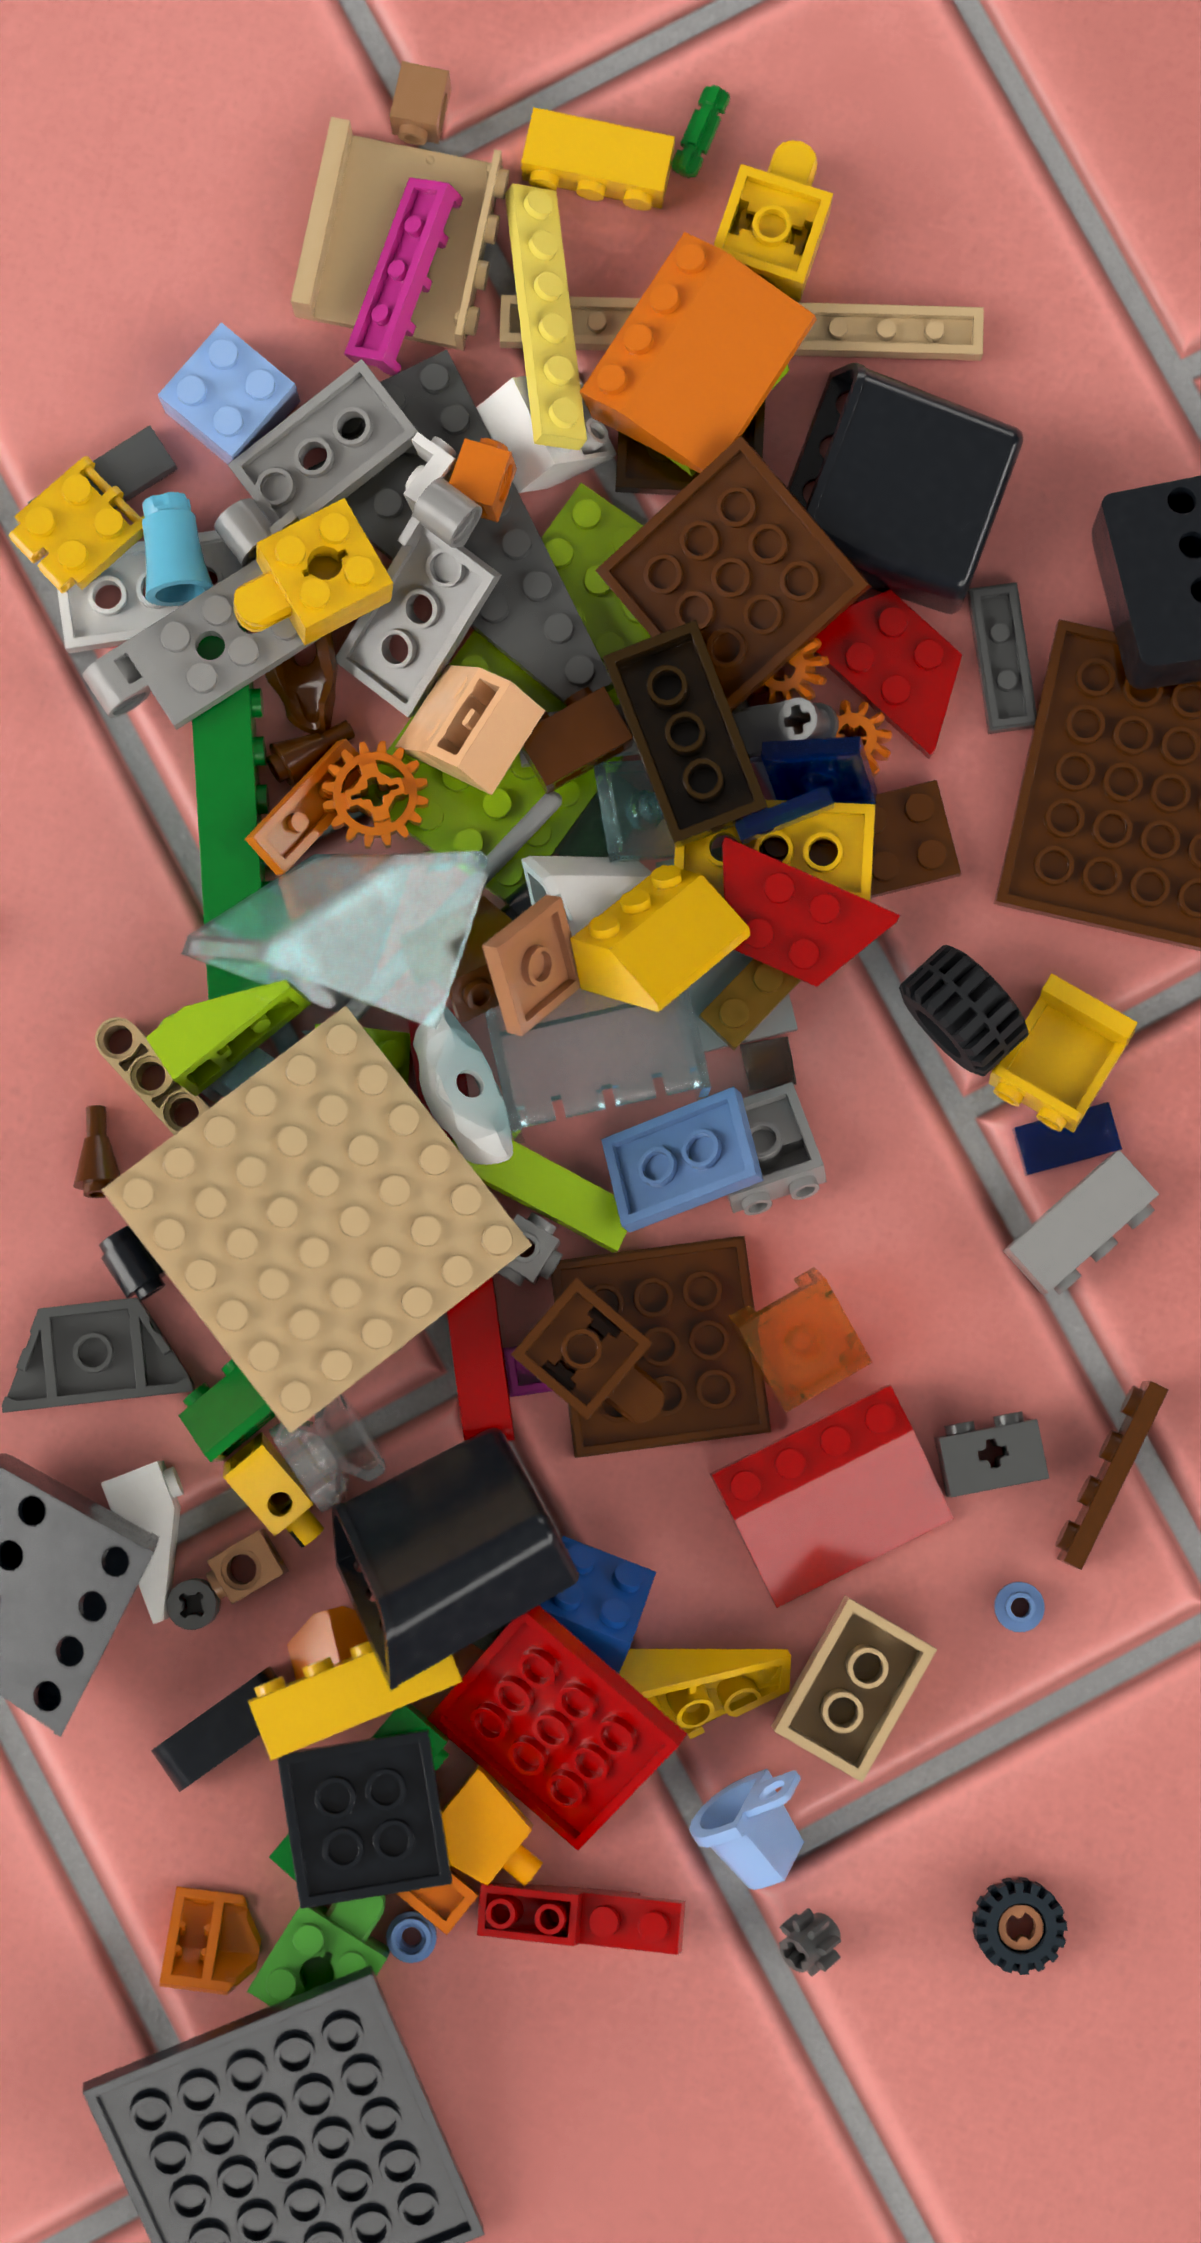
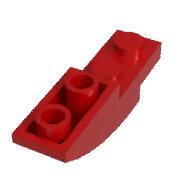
[477,1883,685,1955]

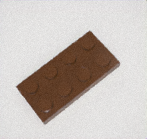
[760,780,961,898]

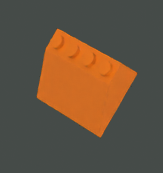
[580,231,817,473]

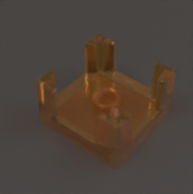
[728,1267,873,1413]

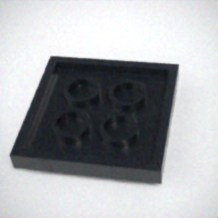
[277,1729,453,1909]

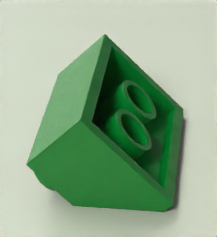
[178,1359,276,1462]

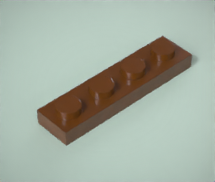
[1055,1381,1169,1570]

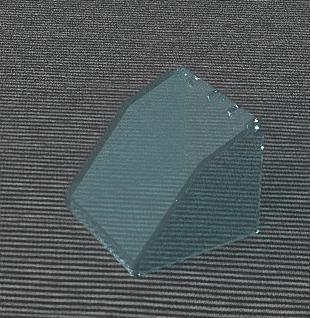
[182,850,488,1029]
[485,988,711,1144]

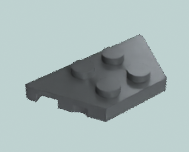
[2,1297,195,1413]

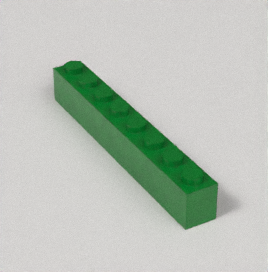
[192,626,279,1000]

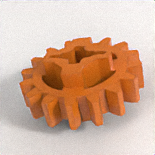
[322,741,429,849]

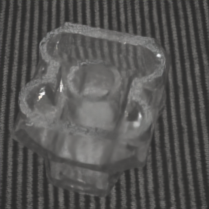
[269,1394,386,1513]

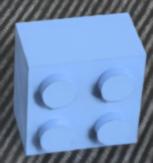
[158,322,300,465]

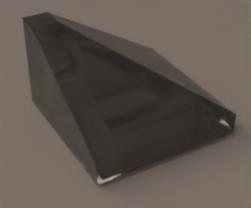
[740,1036,797,1093]

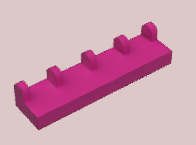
[344,177,463,376]

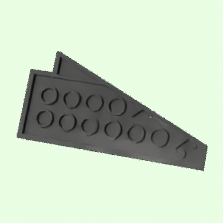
[308,349,614,705]

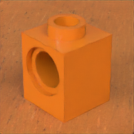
[449,438,517,523]

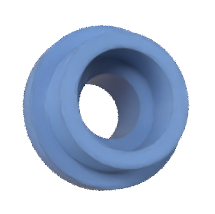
[994,1582,1045,1632]
[386,1911,437,1963]

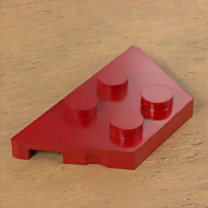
[813,590,963,759]
[722,837,900,987]

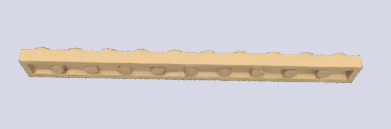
[500,295,984,361]

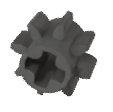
[779,1908,841,1976]

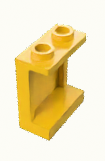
[988,973,1138,1133]

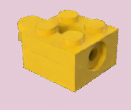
[713,140,833,302]
[234,498,393,646]

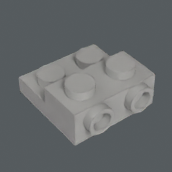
[727,1082,827,1215]

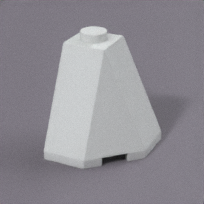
[521,856,652,936]

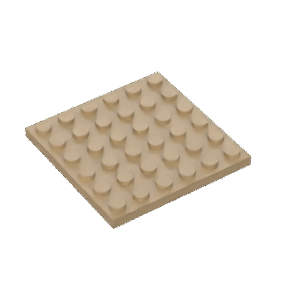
[102,1006,532,1433]

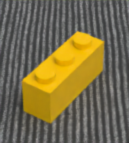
[521,107,675,211]

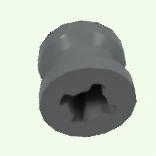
[167,1578,221,1630]

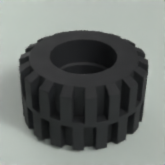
[899,945,1029,1076]

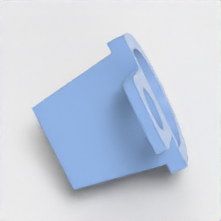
[689,1769,804,1890]

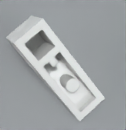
[101,1460,184,1624]

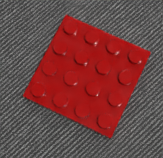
[427,1605,687,1851]

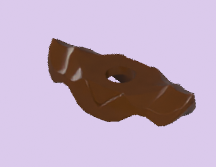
[265,632,338,734]

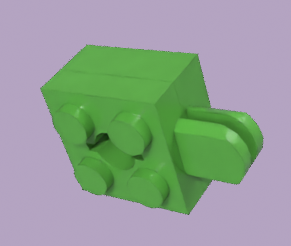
[247,1895,390,2006]

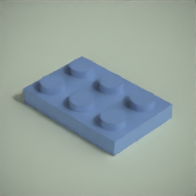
[601,1086,764,1233]

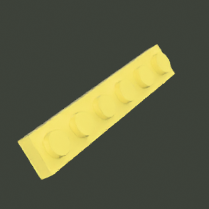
[505,183,587,450]

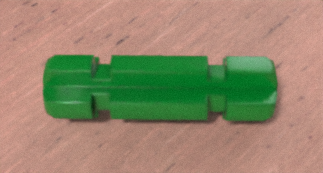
[672,85,730,179]

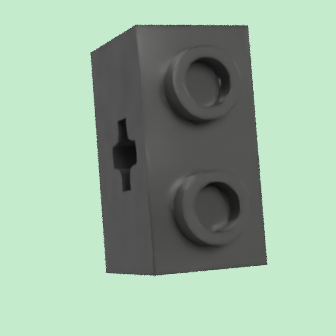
[934,1411,1049,1498]

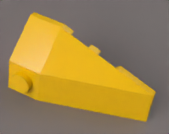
[619,1649,791,1740]

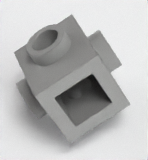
[497,1212,563,1286]

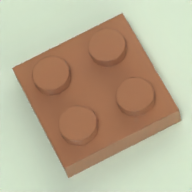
[482,895,580,1036]

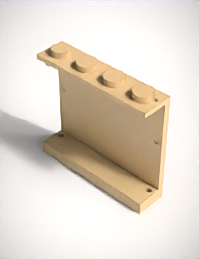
[291,117,510,351]

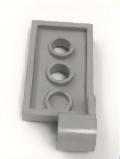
[214,359,419,567]
[336,478,502,718]
[82,559,321,730]

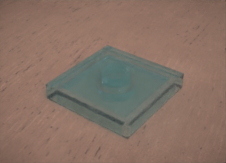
[593,760,675,863]

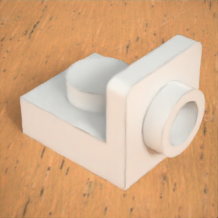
[403,432,457,511]

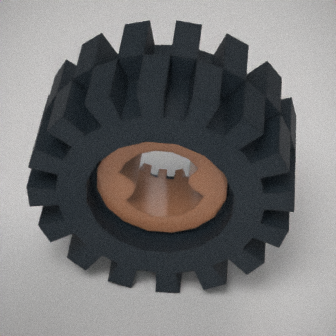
[972,1877,1067,1975]

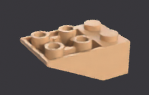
[395,665,545,795]

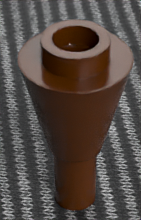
[266,720,355,787]
[73,1105,120,1198]

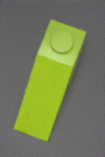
[145,979,311,1096]

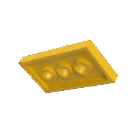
[674,800,875,902]

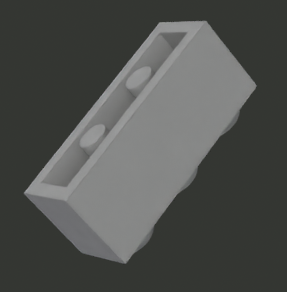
[1003,1150,1159,1295]

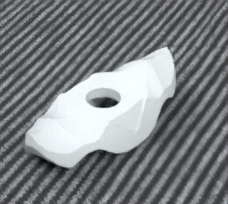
[413,1003,513,1165]

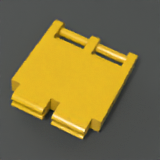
[8,456,145,594]

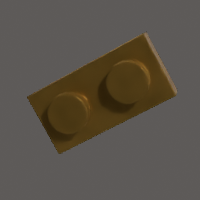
[699,959,802,1050]

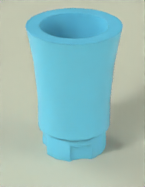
[142,492,213,606]

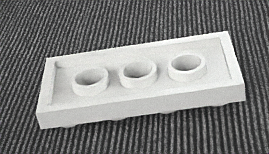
[57,530,243,653]

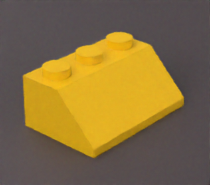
[570,864,750,1012]

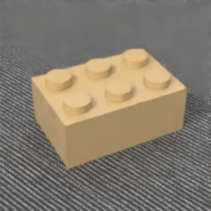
[771,1596,937,1783]

